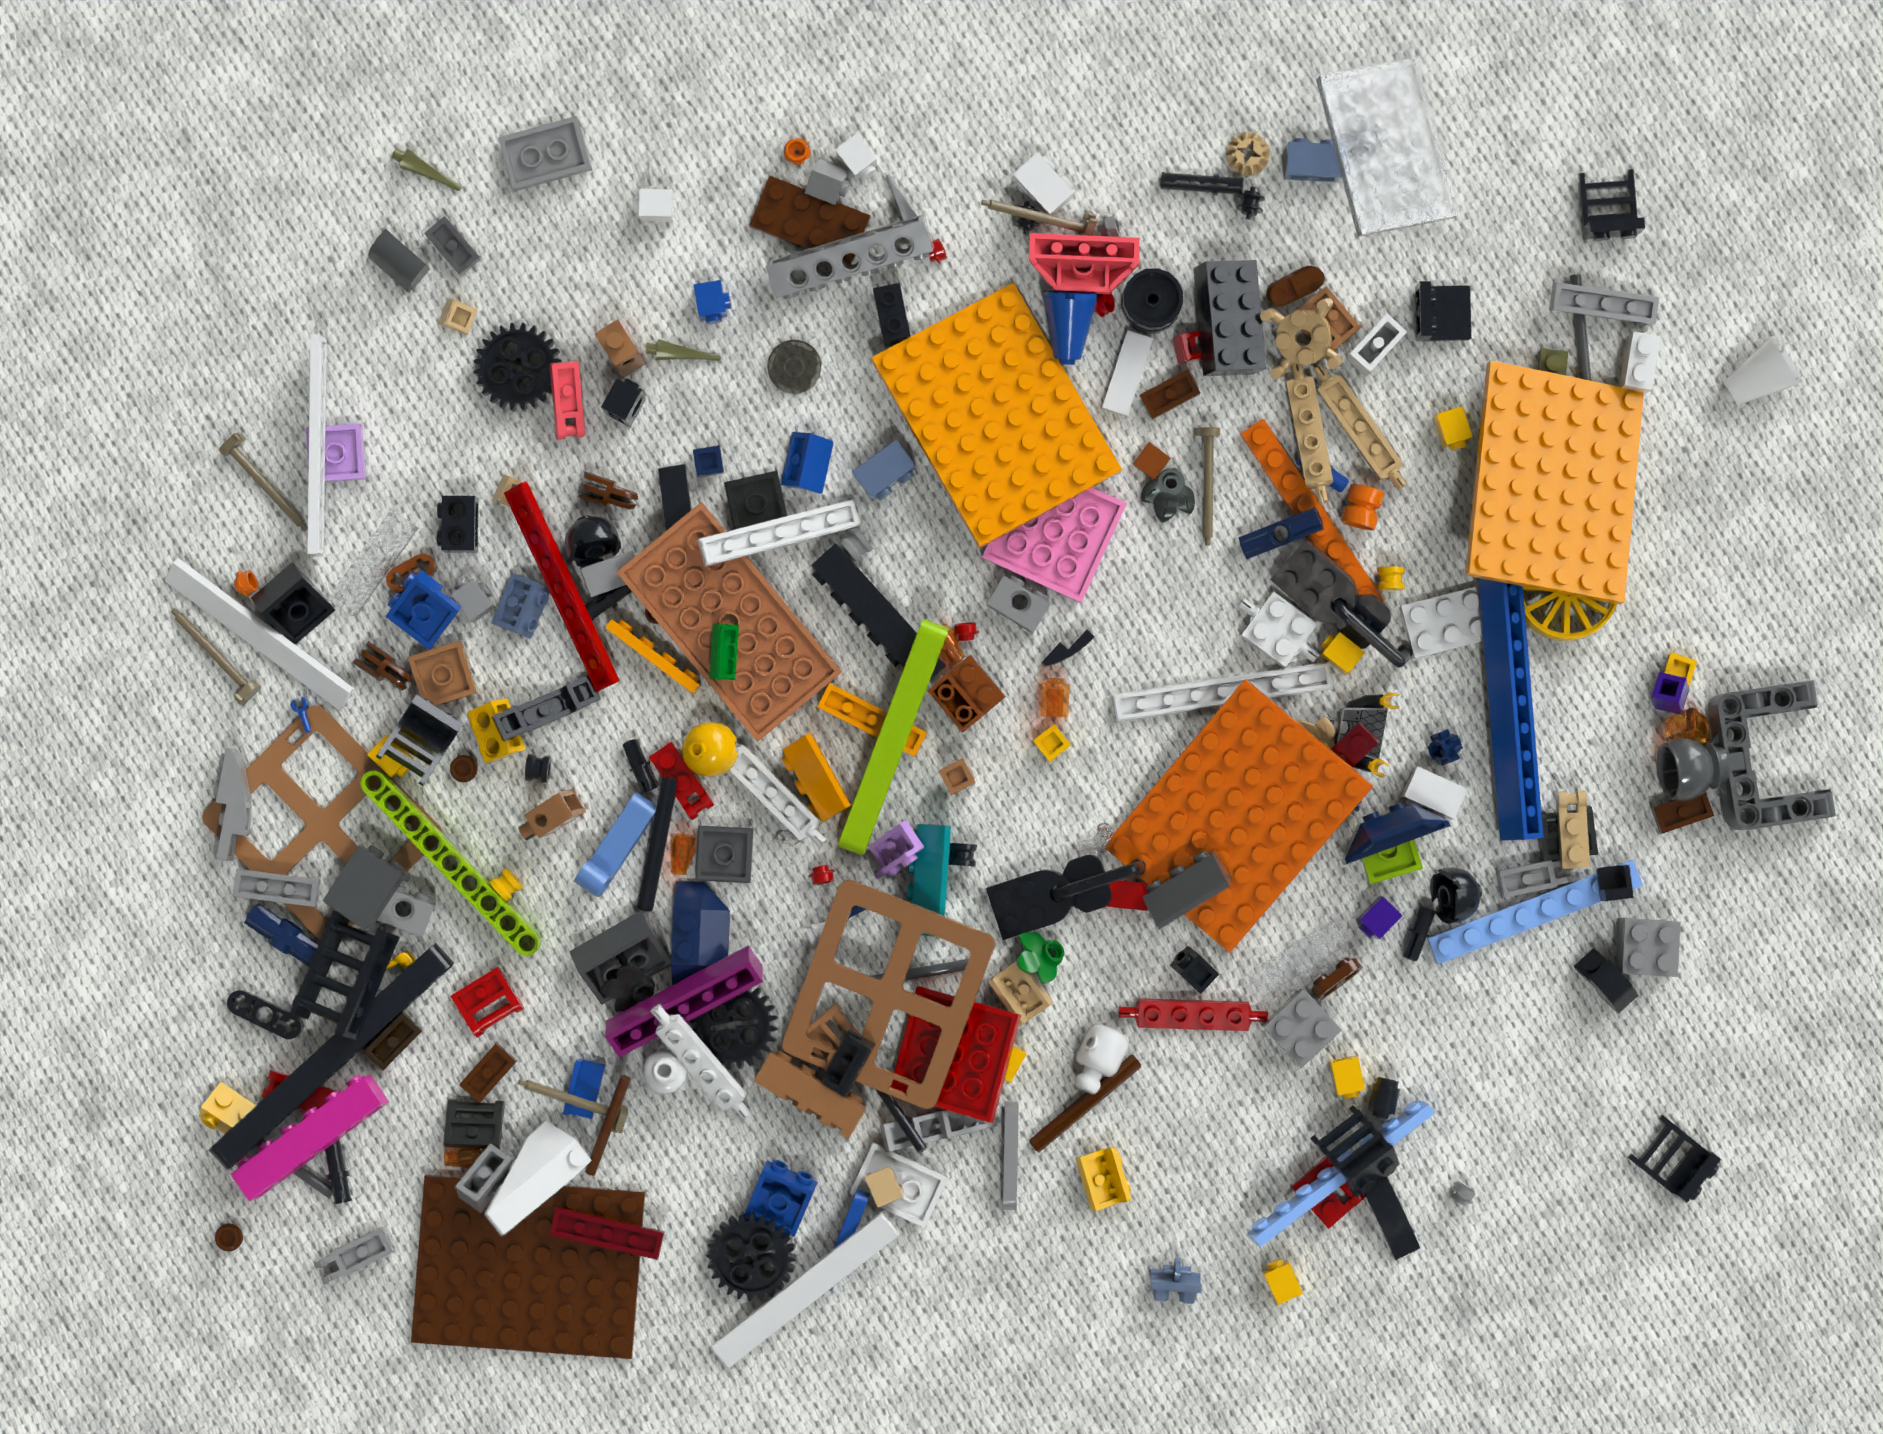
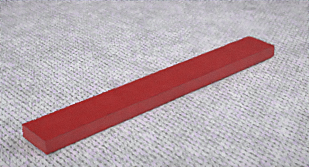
[504,481,620,692]

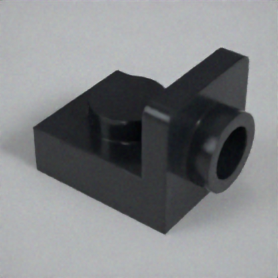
[1170,946,1219,994]

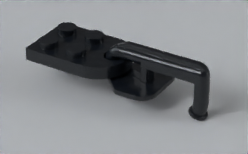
[1270,538,1413,668]
[986,855,1146,940]

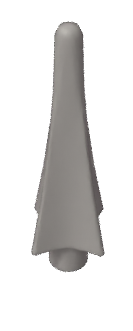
[886,174,917,221]

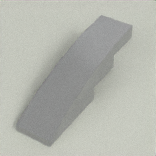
[880,1109,997,1152]

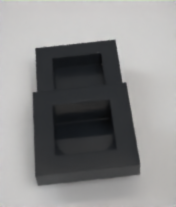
[1041,630,1095,667]

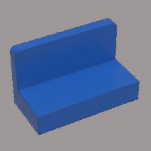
[781,432,834,494]
[563,1058,606,1119]

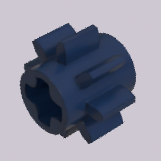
[1427,729,1463,766]

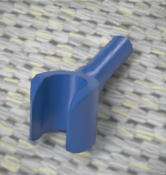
[290,697,312,734]

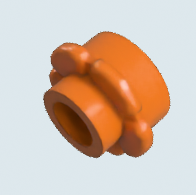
[784,138,811,165]
[234,570,259,597]

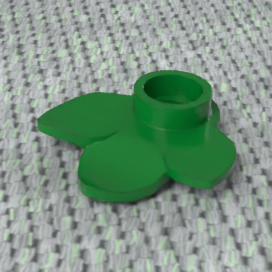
[1017,932,1064,984]

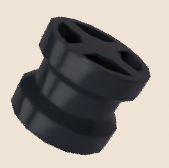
[525,754,551,783]
[948,843,977,867]

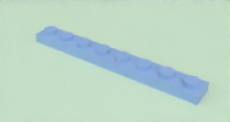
[1427,860,1643,964]
[1247,1100,1435,1247]

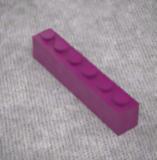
[605,945,763,1058]

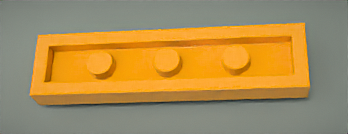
[605,619,701,695]
[817,683,927,757]

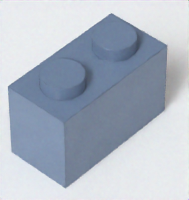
[1284,138,1343,183]
[852,440,916,501]

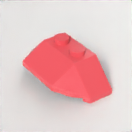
[1029,233,1140,294]

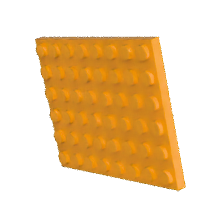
[871,283,1122,549]
[1465,360,1644,605]

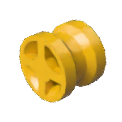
[1377,566,1405,591]
[489,867,524,902]

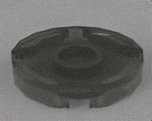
[767,339,822,395]

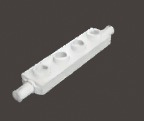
[730,745,828,848]
[651,1004,751,1119]

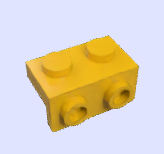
[199,1082,257,1135]
[1075,1147,1131,1211]

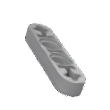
[1002,1102,1019,1210]

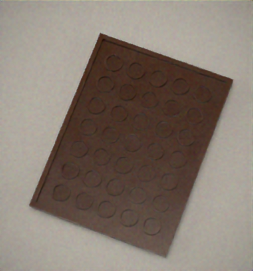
[411,1175,646,1359]

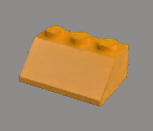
[781,733,852,822]

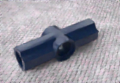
[1238,507,1324,559]
[244,903,319,967]

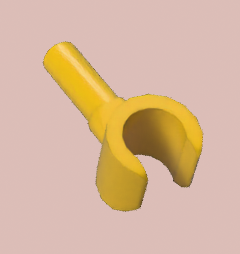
[386,951,416,970]

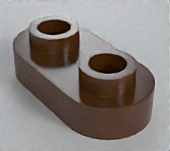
[1312,957,1363,1000]

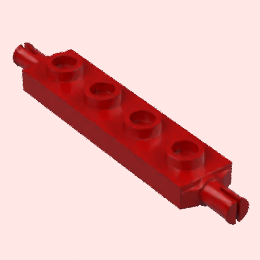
[1119,998,1268,1031]

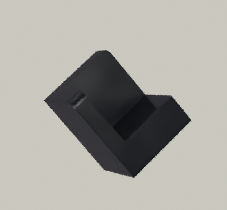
[1596,865,1634,901]

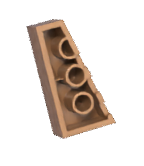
[754,1049,867,1139]

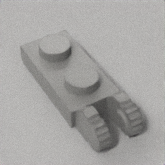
[1496,860,1577,898]
[314,1226,395,1284]

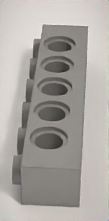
[766,214,934,299]

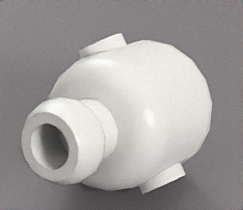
[1075,1024,1129,1094]
[642,1049,687,1095]

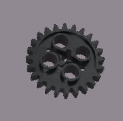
[473,323,563,412]
[689,988,779,1070]
[706,1211,797,1302]

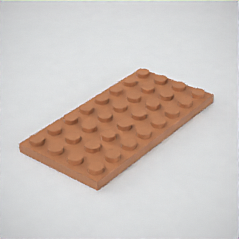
[616,502,842,742]

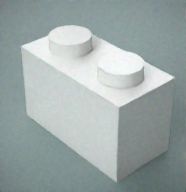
[1012,153,1074,215]
[1346,314,1407,377]
[1619,331,1661,394]
[1401,766,1468,820]

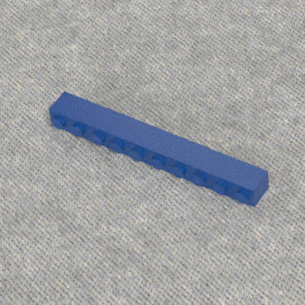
[1478,578,1544,841]

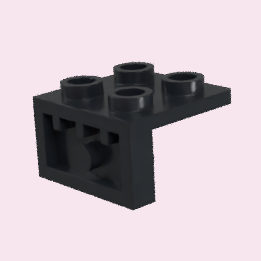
[1415,281,1472,342]

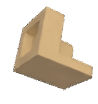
[865,1166,904,1208]

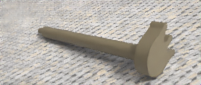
[981,199,1098,236]
[1194,427,1220,546]
[219,432,308,532]
[171,608,261,706]
[517,1079,628,1133]

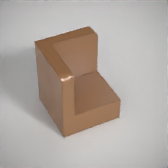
[939,758,976,796]

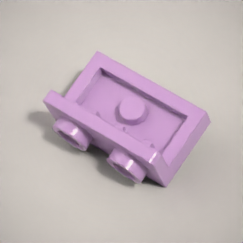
[867,820,924,879]

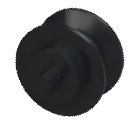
[1236,187,1265,220]
[1012,201,1040,235]

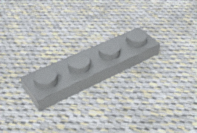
[1549,282,1659,325]

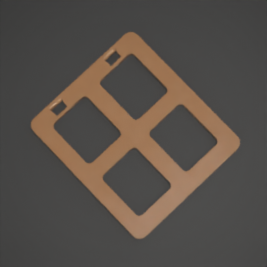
[202,705,442,941]
[782,880,995,1109]

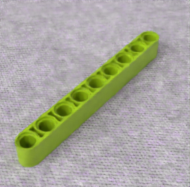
[838,619,949,856]
[361,770,542,956]

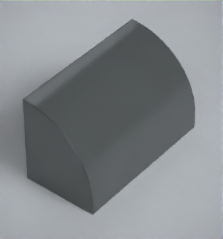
[368,228,430,293]

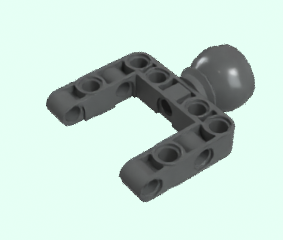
[1657,680,1836,830]

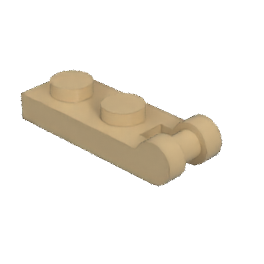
[1556,790,1590,869]

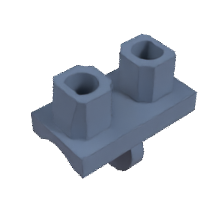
[1150,1257,1202,1304]

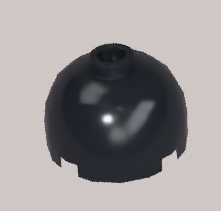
[565,515,621,567]
[1430,868,1482,924]

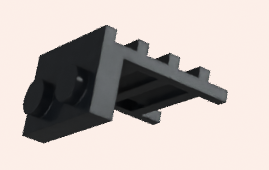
[1578,169,1645,241]
[376,694,463,786]
[1310,1105,1400,1198]
[1627,1114,1721,1203]

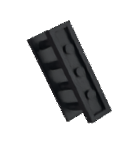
[290,910,400,1040]

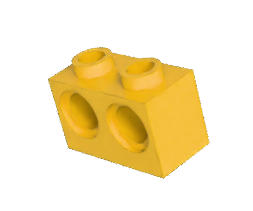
[467,698,526,764]

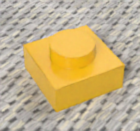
[1663,652,1697,686]
[1033,724,1071,762]

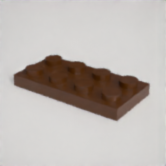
[749,175,871,264]

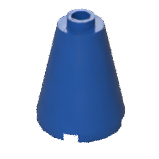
[1043,291,1097,365]

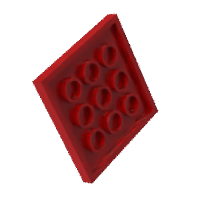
[890,986,1021,1123]

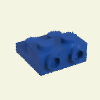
[385,570,462,650]
[744,1160,818,1237]

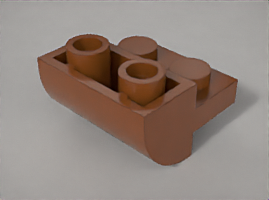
[927,655,1006,733]

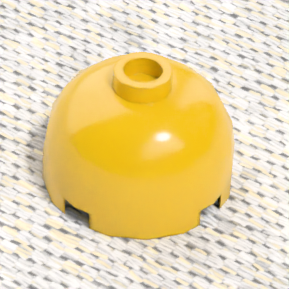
[682,722,738,777]

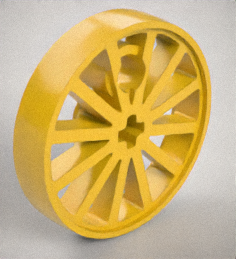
[1523,586,1617,641]

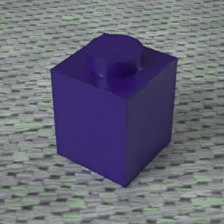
[1652,672,1689,715]
[1356,896,1403,939]

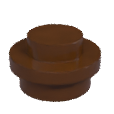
[450,755,478,783]
[215,1223,243,1251]

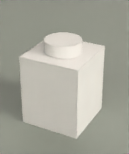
[835,133,877,181]
[634,189,674,222]

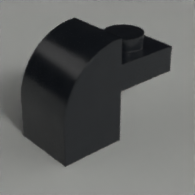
[1574,948,1639,1014]

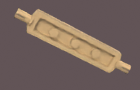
[1286,363,1333,504]
[1313,364,1407,491]

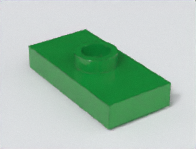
[709,624,739,680]

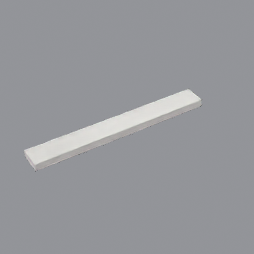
[307,334,327,557]
[165,558,354,711]
[1112,662,1333,722]
[711,1212,899,1368]

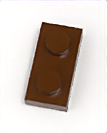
[1139,369,1201,420]
[1651,792,1714,834]
[459,1043,517,1103]

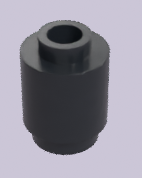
[1368,1077,1400,1119]

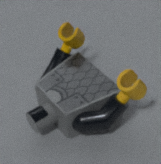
[1326,692,1400,778]

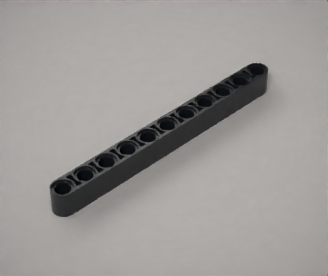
[208,943,455,1171]

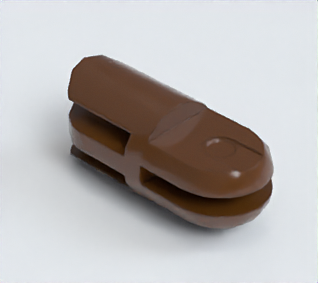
[1266,266,1325,307]
[577,472,638,510]
[352,641,412,690]

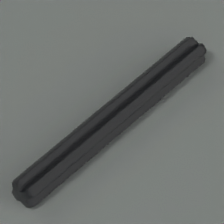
[637,777,678,911]

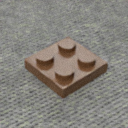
[408,641,478,707]

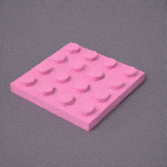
[982,488,1127,603]

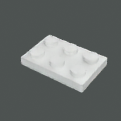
[1400,586,1484,659]
[850,1142,948,1228]

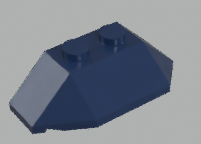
[1341,802,1450,865]
[671,881,730,985]

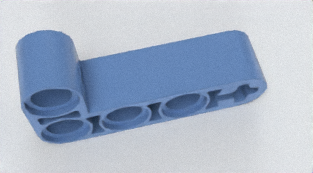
[574,792,657,897]

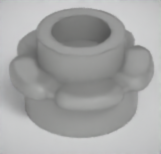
[1100,215,1121,237]
[1450,1181,1476,1206]

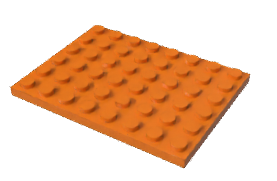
[1103,678,1374,953]

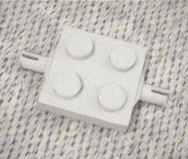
[1238,592,1320,668]

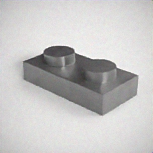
[424,216,481,276]

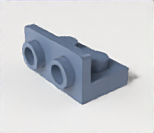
[491,573,550,639]

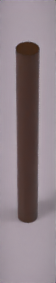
[585,1075,631,1176]

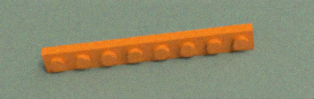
[1240,418,1384,602]

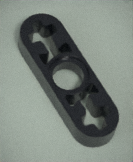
[227,990,304,1039]

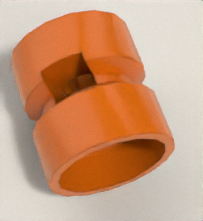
[1340,484,1385,531]

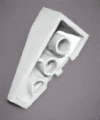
[485,1121,592,1235]

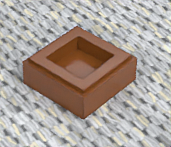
[1132,442,1171,480]

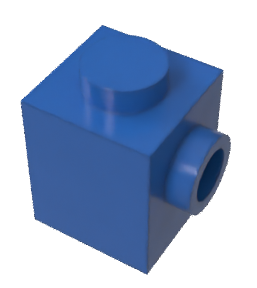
[693,280,731,324]

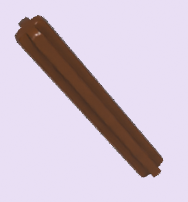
[1029,1055,1142,1152]

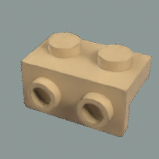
[989,961,1054,1026]

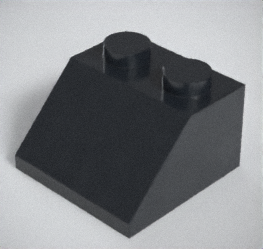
[251,562,335,645]

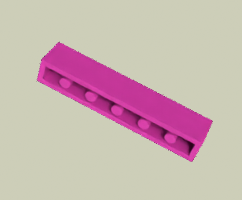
[231,1074,389,1201]

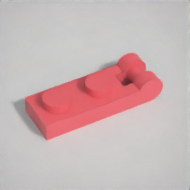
[549,361,585,440]

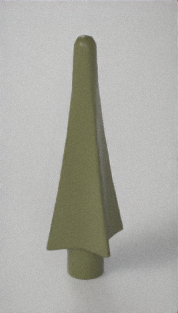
[391,148,461,191]
[645,339,721,361]

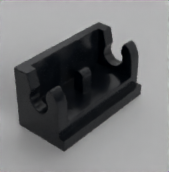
[822,1029,876,1097]

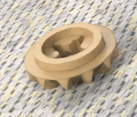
[1226,132,1270,176]

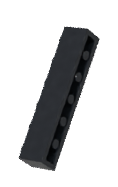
[811,543,946,681]

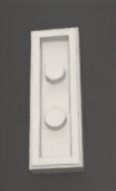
[1102,330,1153,417]

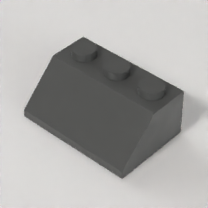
[1143,850,1232,930]
[569,910,671,1005]

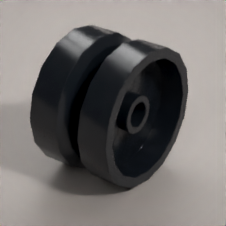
[1121,268,1183,334]

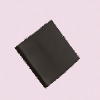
[362,990,422,1070]

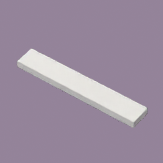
[697,499,861,567]

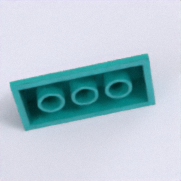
[907,824,951,937]

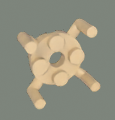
[1260,298,1343,379]

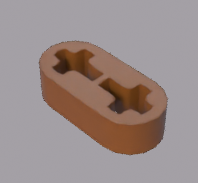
[386,554,437,593]

